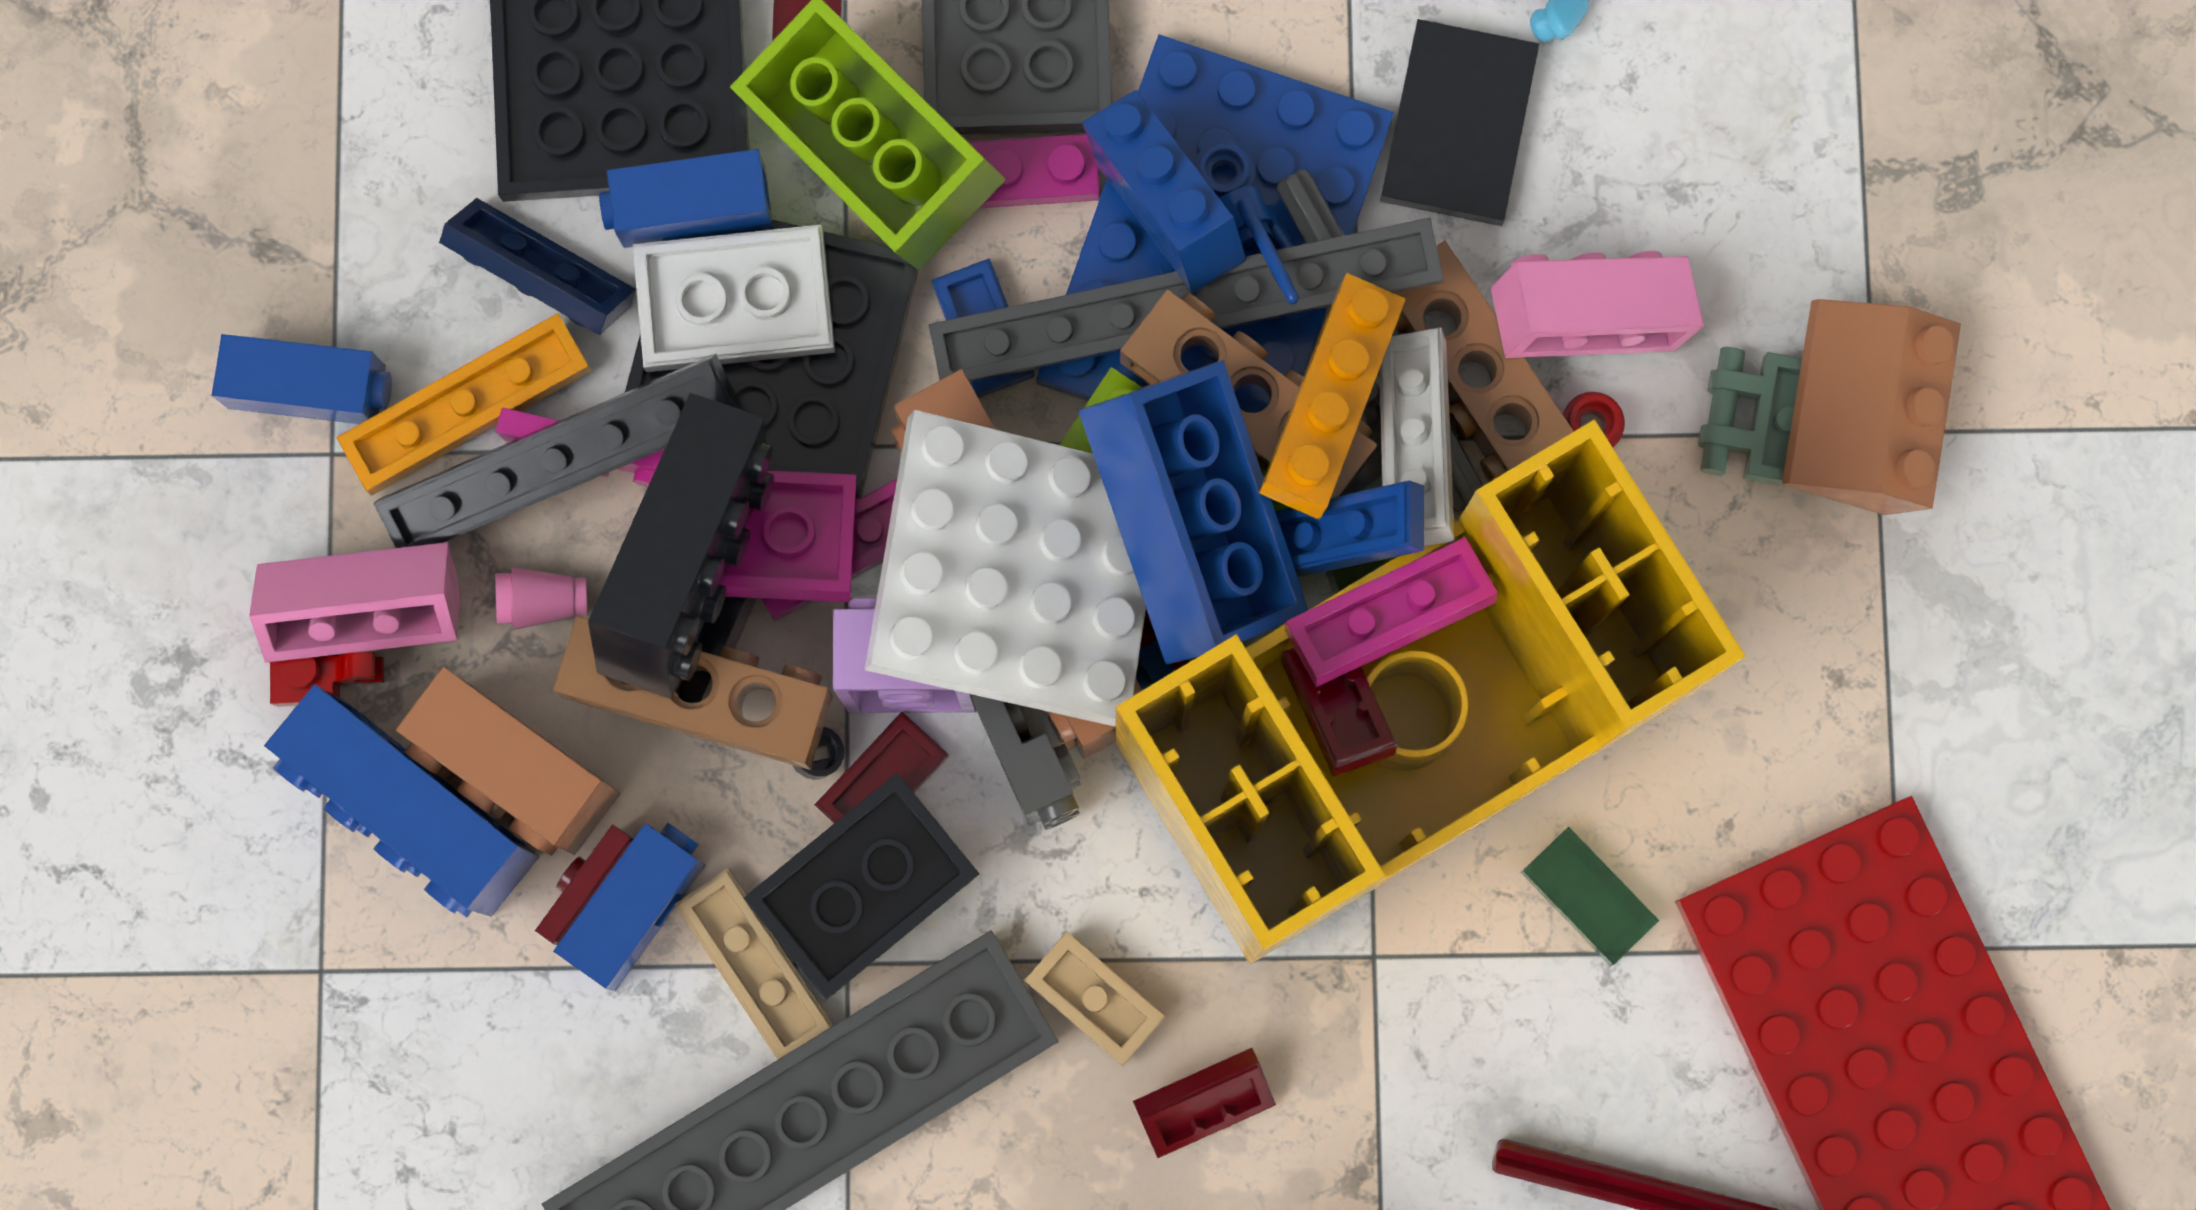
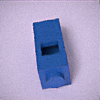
[599,149,773,248]
[211,334,392,424]
[553,822,706,991]

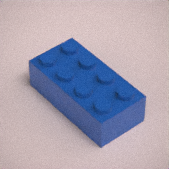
[1078,360,1309,664]
[264,684,540,917]

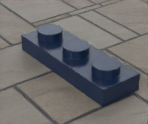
[439,198,636,335]

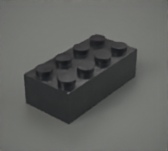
[588,392,774,699]

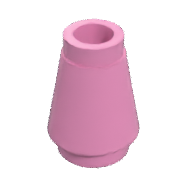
[495,566,587,630]

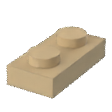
[1024,931,1165,1067]

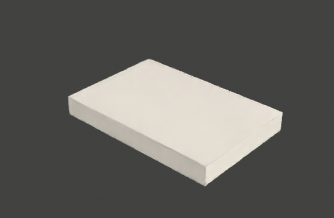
[633,225,835,372]

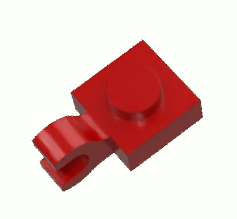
[270,652,384,707]

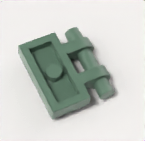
[1698,347,1802,489]

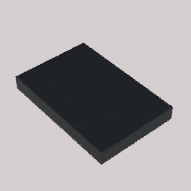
[1380,19,1540,226]

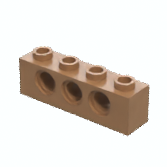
[1394,240,1574,482]
[1120,289,1377,498]
[553,615,833,770]

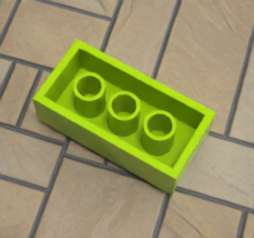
[730,0,1006,271]

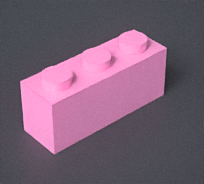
[1490,251,1704,358]
[249,542,461,663]

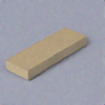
[674,868,834,1060]

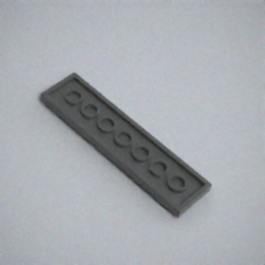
[542,930,1059,1210]

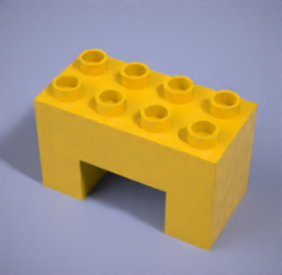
[1115,419,1746,964]

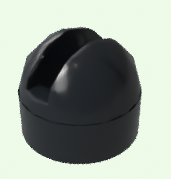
[792,727,844,780]

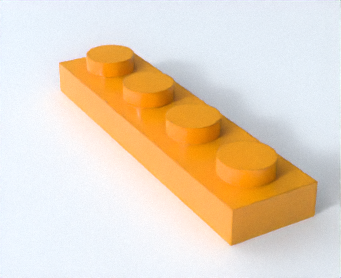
[1258,273,1406,520]
[336,313,592,496]

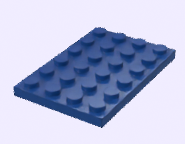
[1036,34,1394,413]

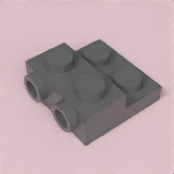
[971,695,1081,830]

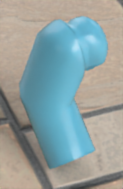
[1530,0,1589,42]

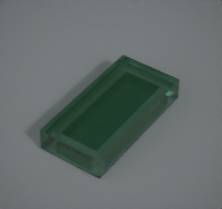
[1520,827,1660,966]

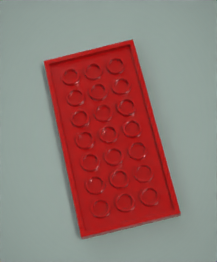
[1675,796,2111,1210]

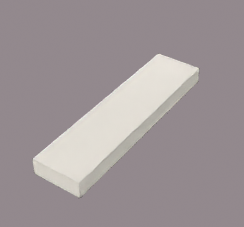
[1379,327,1455,546]

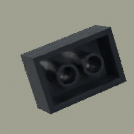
[743,773,980,1000]

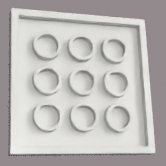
[865,410,1146,727]

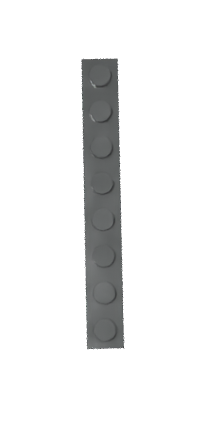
[928,217,1443,383]

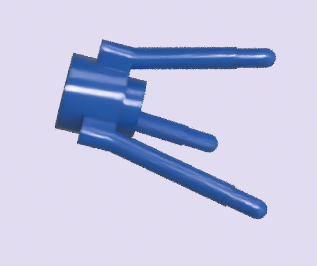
[1219,185,1299,304]

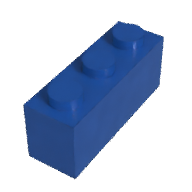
[1082,90,1246,293]

